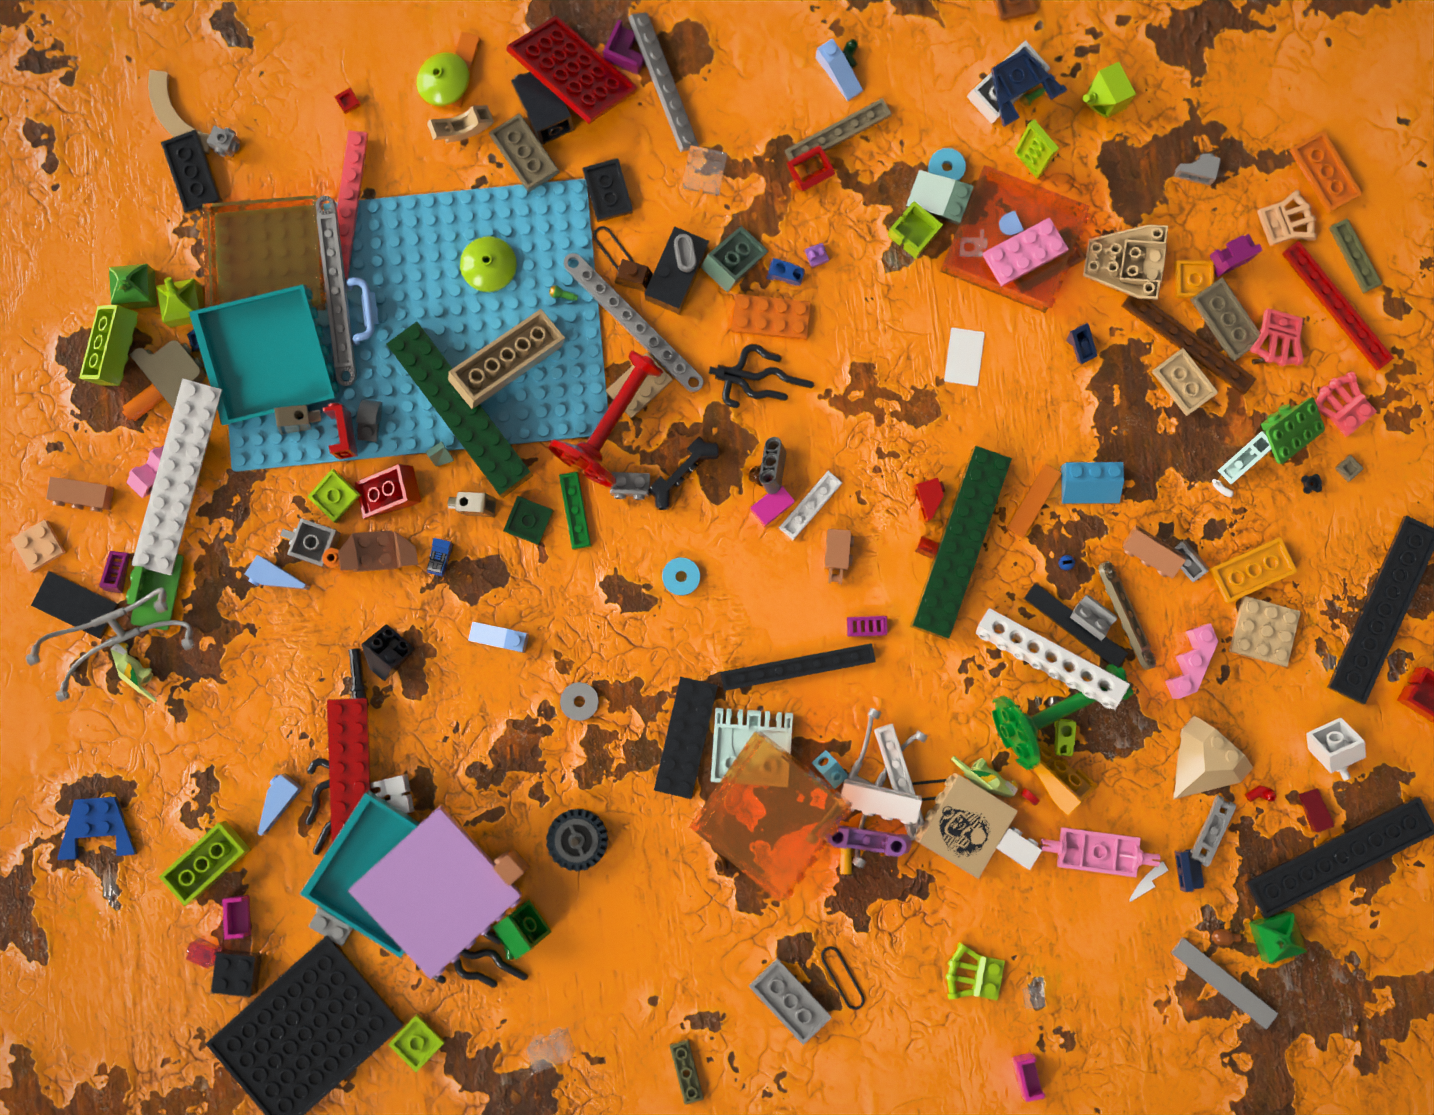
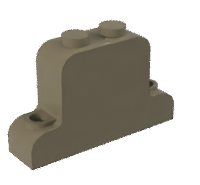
[129,340,206,409]

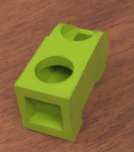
[1054,719,1076,756]

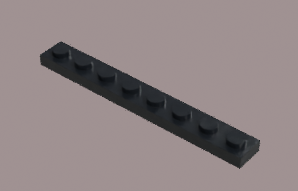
[720,643,876,691]

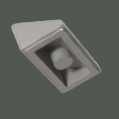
[1174,540,1210,582]

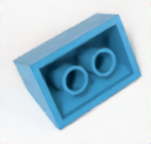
[1061,462,1124,504]

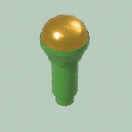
[1019,87,1045,107]
[549,285,578,301]

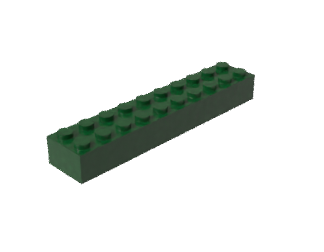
[386,321,533,498]
[910,446,1012,640]

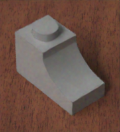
[1174,153,1221,185]

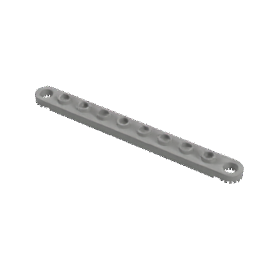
[315,195,357,386]
[564,253,703,393]

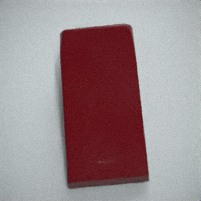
[1298,788,1335,832]

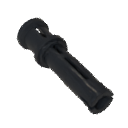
[348,648,369,706]

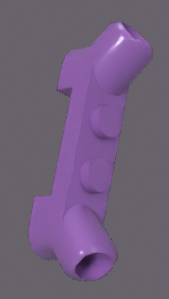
[820,822,911,856]

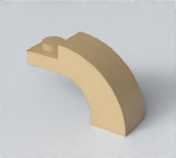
[427,105,494,143]

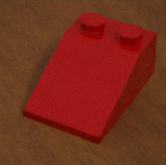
[355,464,422,519]

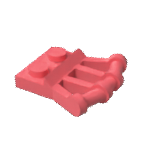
[1250,308,1303,367]
[1315,371,1377,436]

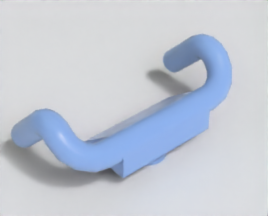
[346,277,379,346]

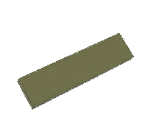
[1329,218,1382,294]

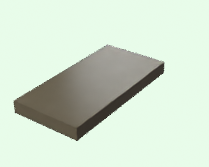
[489,113,560,193]
[1190,277,1261,362]

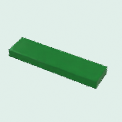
[559,471,591,550]

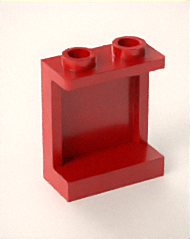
[323,403,358,460]

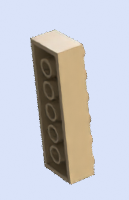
[448,309,565,409]

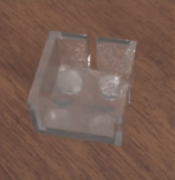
[682,145,727,196]
[526,1027,576,1074]

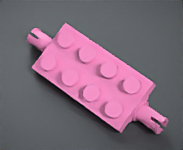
[1040,827,1160,877]

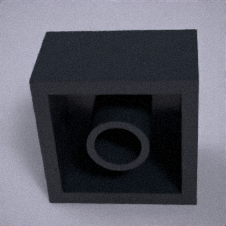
[211,949,262,997]

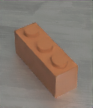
[46,476,114,513]
[1123,525,1186,579]
[492,850,530,887]

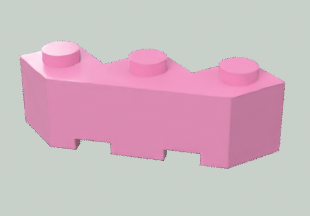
[127,445,164,498]
[1165,623,1218,699]

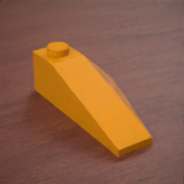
[1034,742,1098,815]

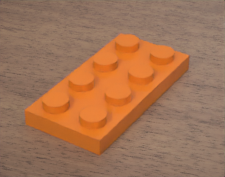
[1289,131,1362,214]
[732,294,810,340]

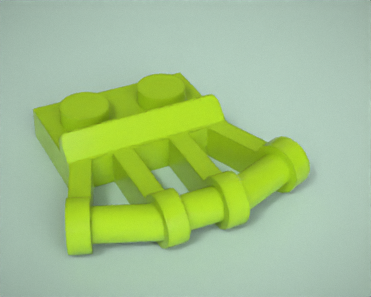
[945,942,1005,1001]

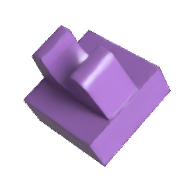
[805,243,829,268]

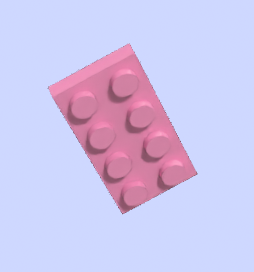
[983,217,1069,287]

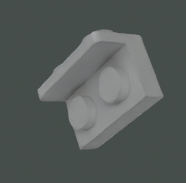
[610,472,650,500]
[1070,595,1117,641]
[308,907,353,946]

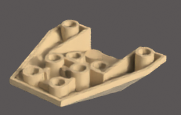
[1083,225,1168,300]

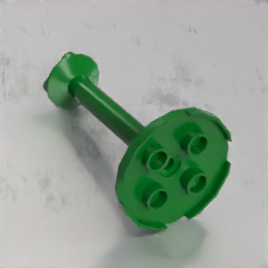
[992,664,1133,770]

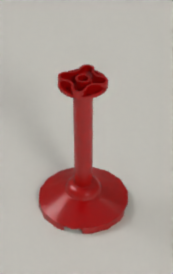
[548,351,663,488]

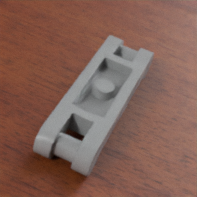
[1189,795,1236,867]

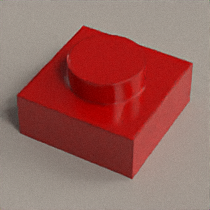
[334,88,361,114]

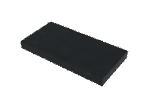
[161,130,222,214]
[31,571,119,639]

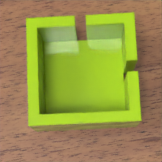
[887,201,943,259]

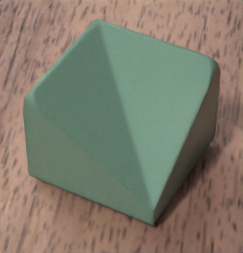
[426,441,454,466]

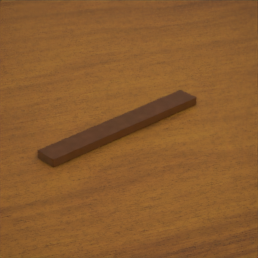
[1121,295,1256,395]

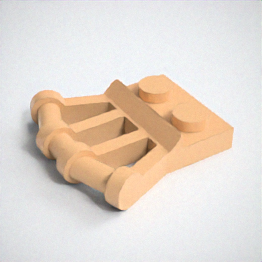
[1257,189,1317,246]

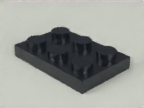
[582,158,633,222]

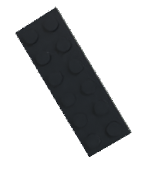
[654,676,718,799]

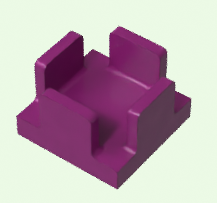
[1210,234,1263,278]

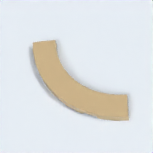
[148,69,211,155]

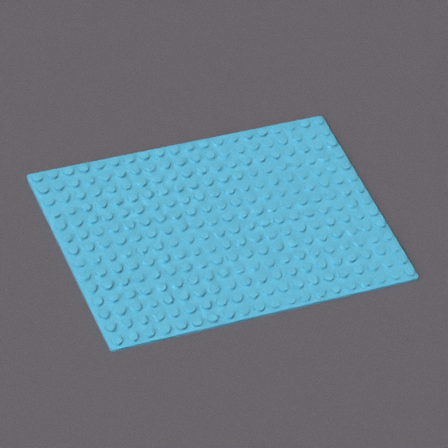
[214,179,608,472]

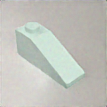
[1218,431,1272,484]

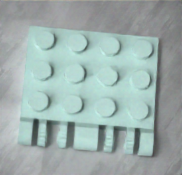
[711,708,793,787]

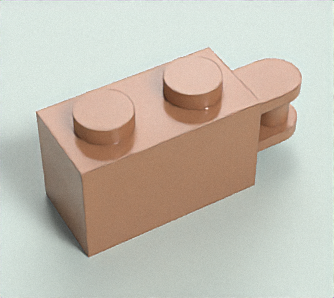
[824,529,854,585]

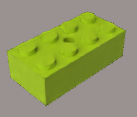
[79,305,138,386]
[159,821,251,906]

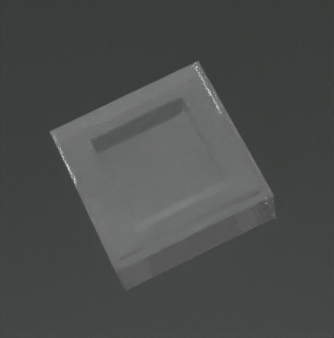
[1022,985,1046,1009]

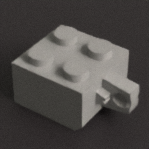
[280,518,341,569]

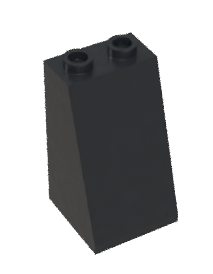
[511,72,574,145]

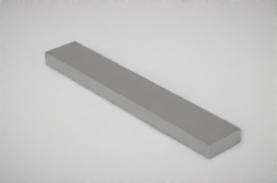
[1170,938,1278,1030]

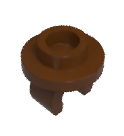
[749,465,763,486]
[714,855,735,876]

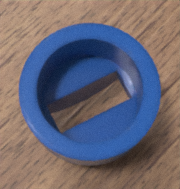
[1058,555,1075,571]

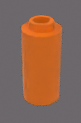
[122,383,165,421]
[322,548,340,568]

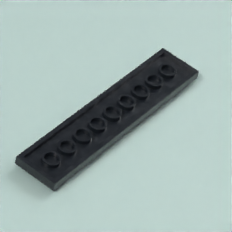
[1327,516,1434,705]
[1245,797,1434,918]

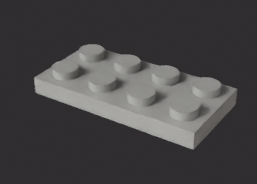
[749,958,832,1045]

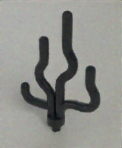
[708,344,814,408]
[305,758,331,855]
[432,930,528,988]

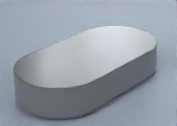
[674,234,696,272]

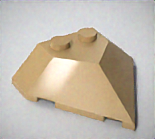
[1173,715,1253,799]

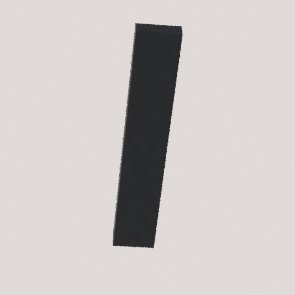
[1023,583,1128,668]

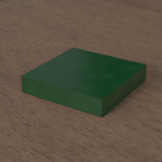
[503,496,553,546]

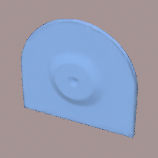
[999,210,1024,235]

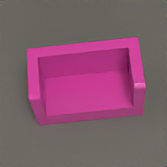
[750,485,795,527]
[222,895,251,939]
[1012,1053,1045,1102]

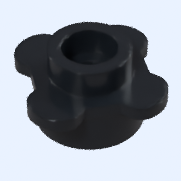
[1301,474,1322,494]

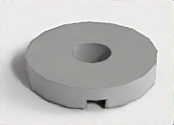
[560,682,599,721]

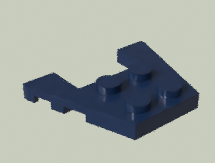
[991,49,1067,127]

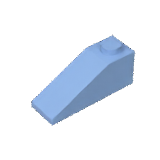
[816,38,863,102]
[245,555,310,590]
[468,622,529,653]
[258,774,303,836]

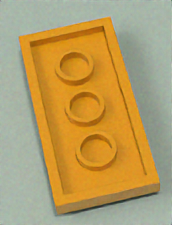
[1210,537,1297,604]

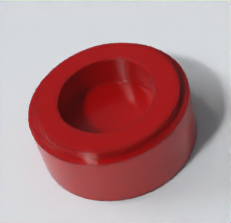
[1021,788,1040,806]

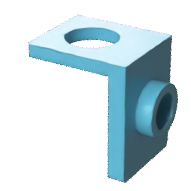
[812,750,848,789]

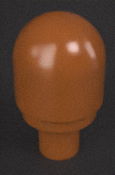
[1212,929,1241,945]

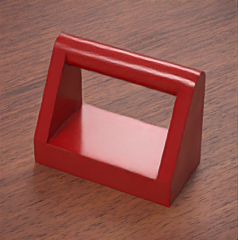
[786,145,835,191]

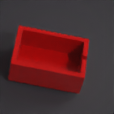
[1397,667,1434,723]

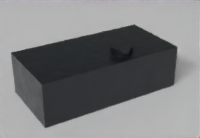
[644,226,709,315]

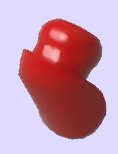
[1245,785,1277,802]

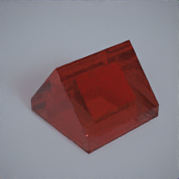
[914,536,939,559]

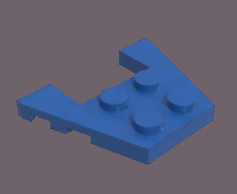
[58,797,137,860]

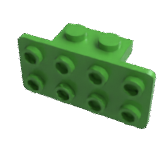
[1261,398,1325,464]
[126,554,184,630]

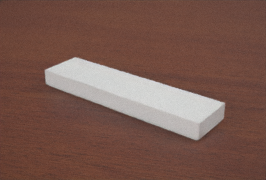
[779,471,842,540]

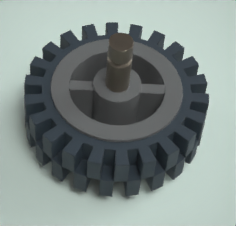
[546,809,608,871]

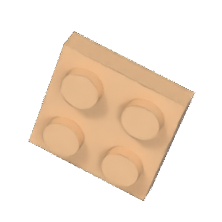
[11,519,66,572]

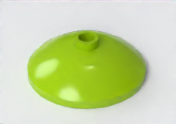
[416,52,470,106]
[460,236,517,292]

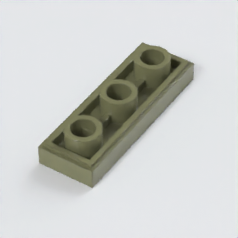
[669,1039,704,1105]

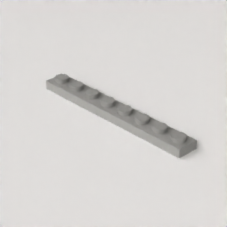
[629,13,699,152]

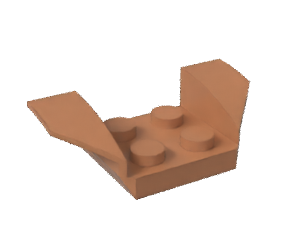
[338,531,418,572]

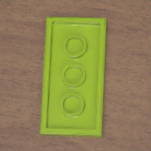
[1014,119,1059,179]

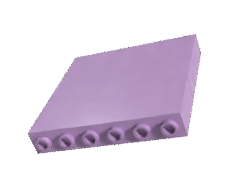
[348,806,521,979]

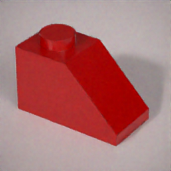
[914,477,945,523]

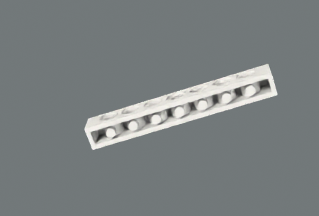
[975,608,1130,710]

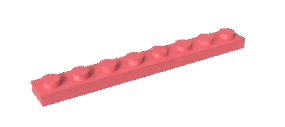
[337,130,368,280]

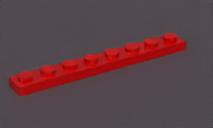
[1282,241,1394,371]

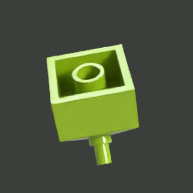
[1083,62,1136,118]
[156,277,205,328]

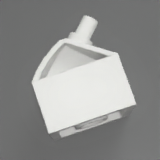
[1306,718,1366,781]

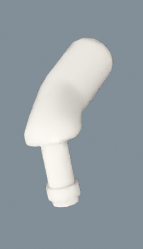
[1212,479,1234,497]

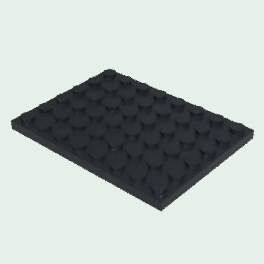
[205,935,405,1115]

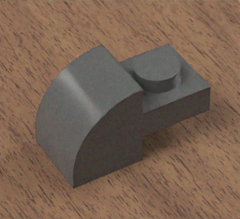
[356,400,382,442]

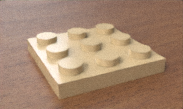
[1229,596,1301,667]

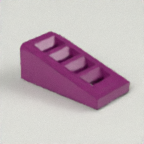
[99,551,130,593]
[847,616,887,637]

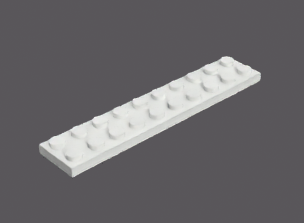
[132,378,223,575]

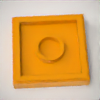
[1175,260,1214,299]

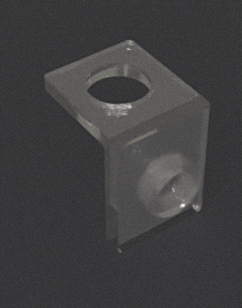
[959,229,987,257]

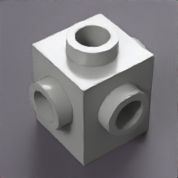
[207,126,240,157]

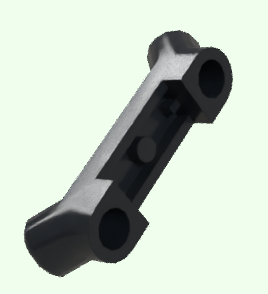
[648,436,719,510]

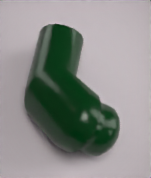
[842,39,858,69]

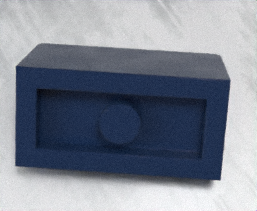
[1174,849,1204,892]

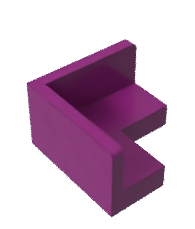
[603,19,645,75]

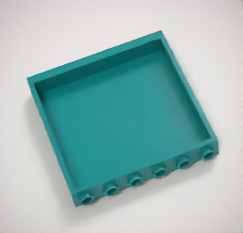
[189,284,339,425]
[300,791,421,958]

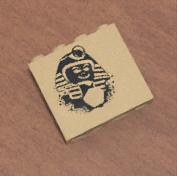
[915,773,1018,879]

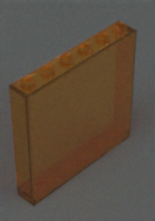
[940,165,1090,313]
[202,195,327,311]
[689,732,853,902]

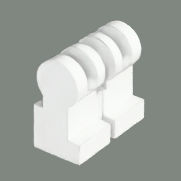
[371,774,414,813]

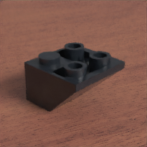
[361,624,415,682]

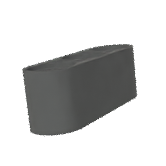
[759,437,786,494]

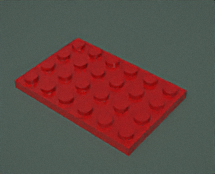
[506,16,638,124]

